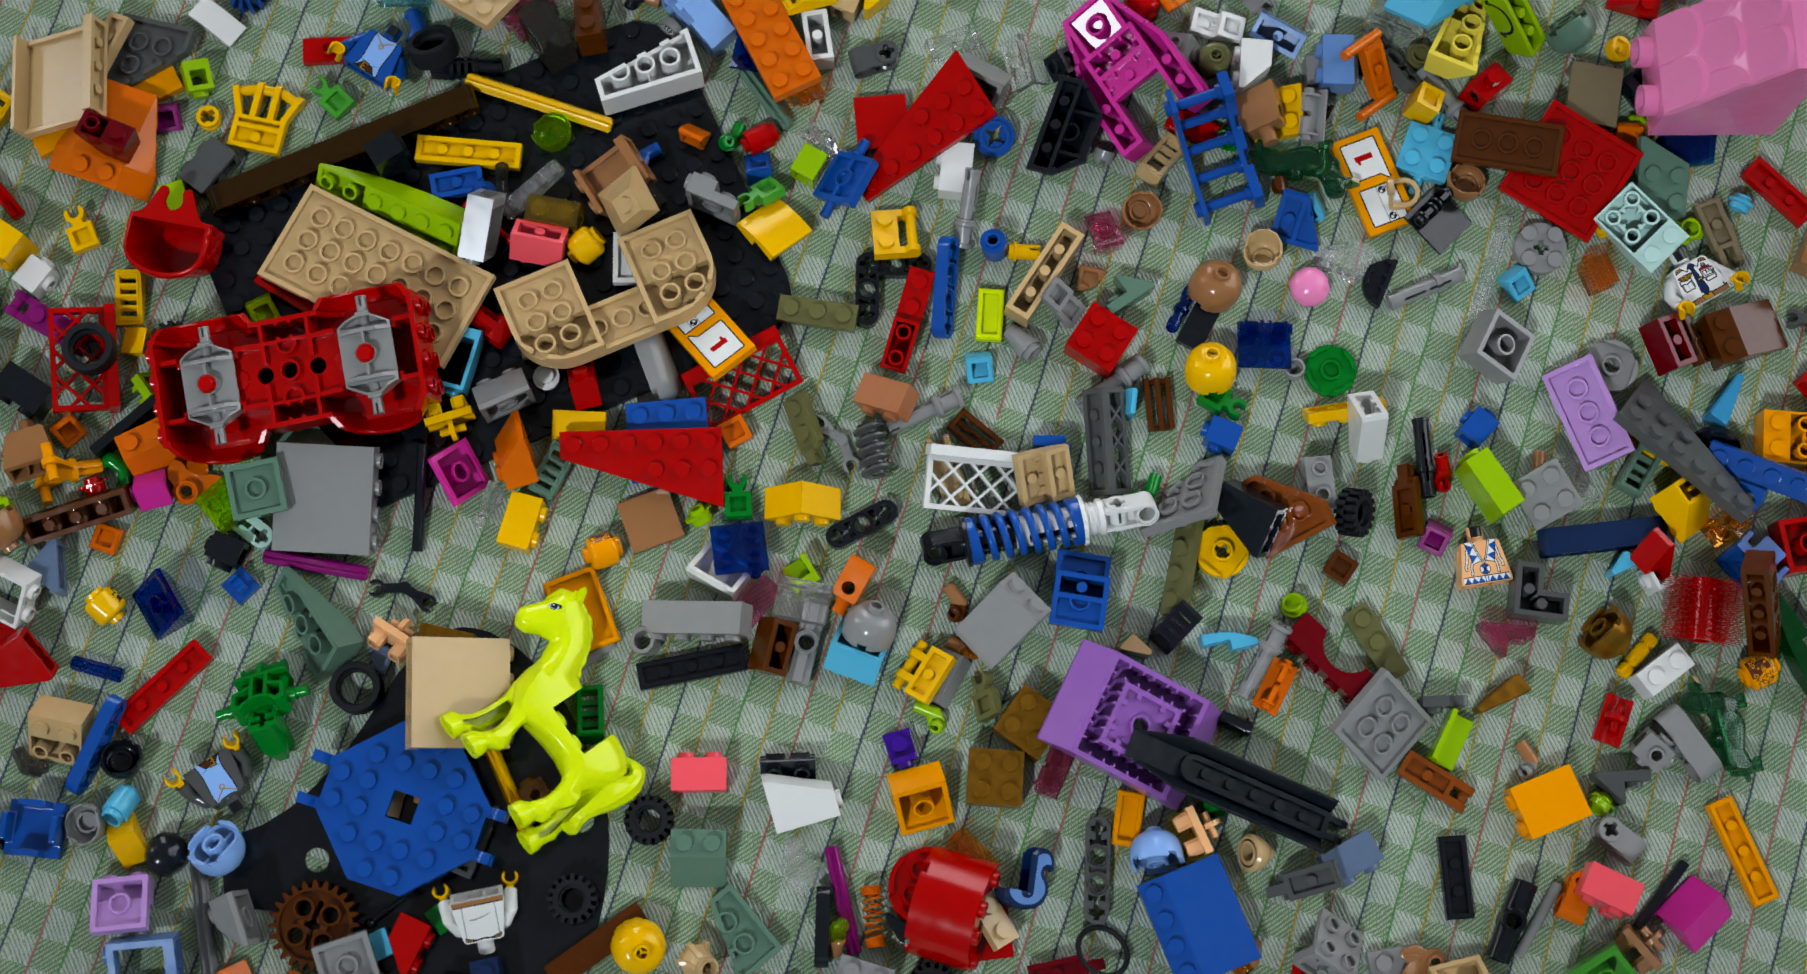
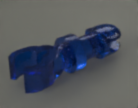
[1166,285,1195,333]

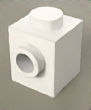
[12,254,60,300]

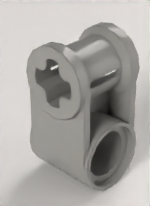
[1590,817,1647,867]

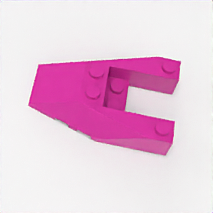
[1062,0,1213,163]

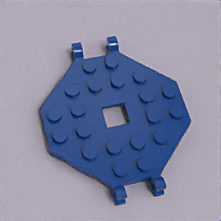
[295,721,510,897]

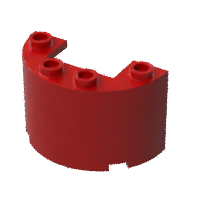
[904,846,1001,972]

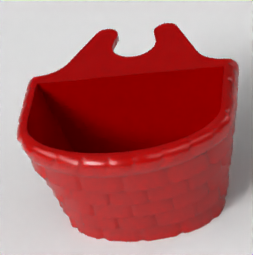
[123,185,225,279]

